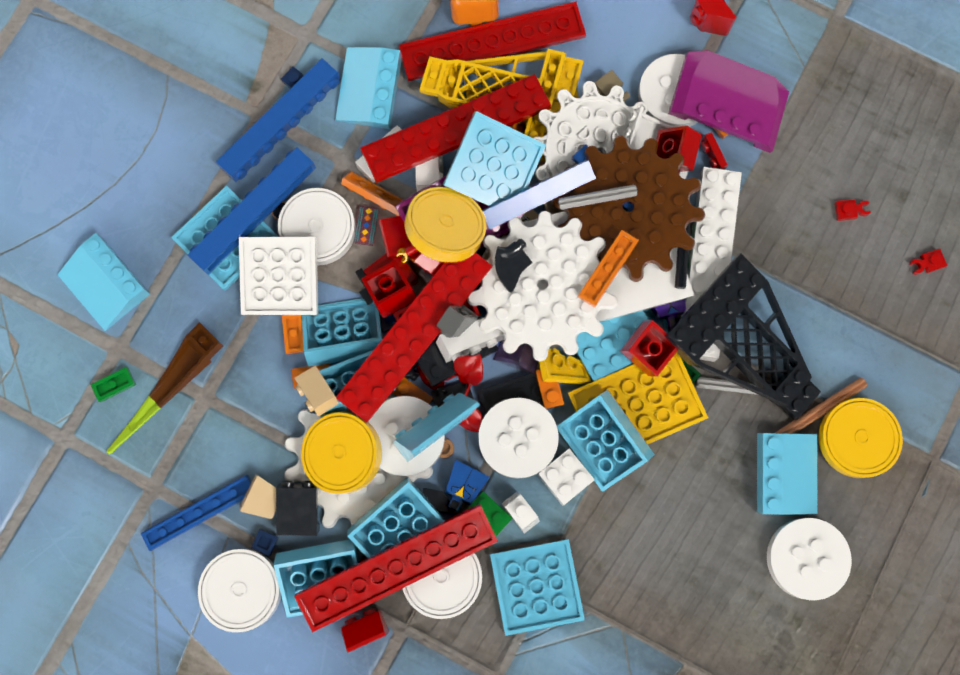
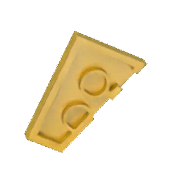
[539,348,591,385]

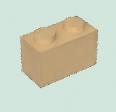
[295,365,339,416]

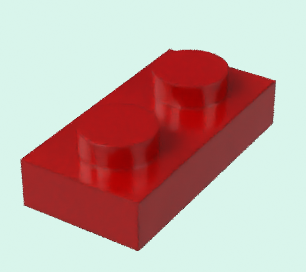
[701,132,728,170]

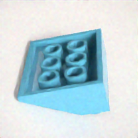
[335,47,402,129]
[57,233,150,331]
[302,298,384,367]
[557,390,655,492]
[393,393,480,462]
[757,433,817,515]
[347,477,445,558]
[274,539,360,618]

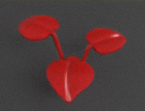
[417,354,483,432]

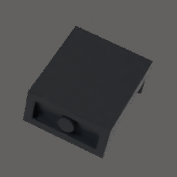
[276,480,320,536]

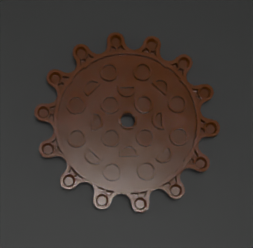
[553,135,705,282]

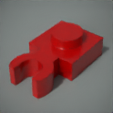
[834,199,871,221]
[909,249,947,275]

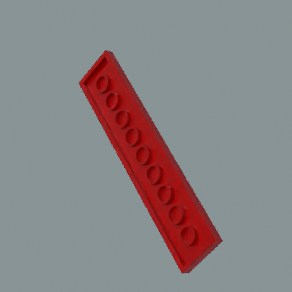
[399,1,586,81]
[360,74,551,183]
[336,252,493,423]
[294,504,498,633]

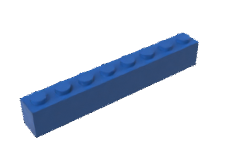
[216,58,340,182]
[188,147,316,275]

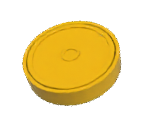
[404,187,486,262]
[818,398,903,478]
[301,413,382,494]

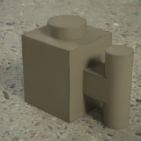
[594,70,631,102]

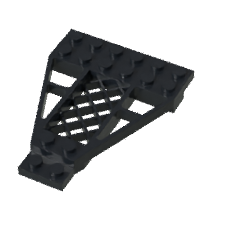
[665,253,821,420]

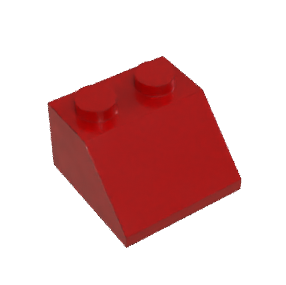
[690,0,737,36]
[361,260,416,318]
[341,608,389,653]

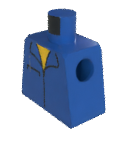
[446,460,489,512]

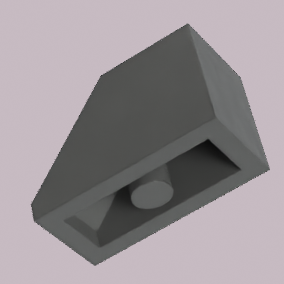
[436,305,479,338]

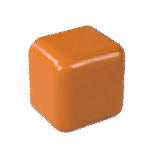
[450,0,499,27]

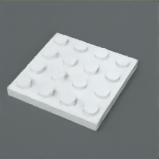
[239,237,318,315]

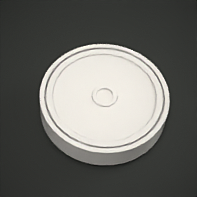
[638,54,698,127]
[278,188,356,266]
[368,396,445,477]
[479,398,558,479]
[767,518,852,600]
[198,549,281,632]
[402,553,482,619]

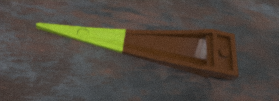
[106,322,223,455]

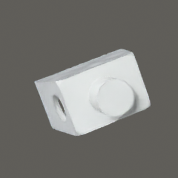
[501,492,540,534]

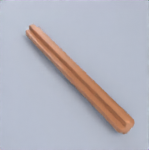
[775,378,867,434]

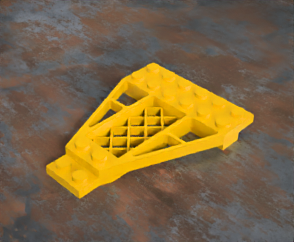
[419,49,584,162]

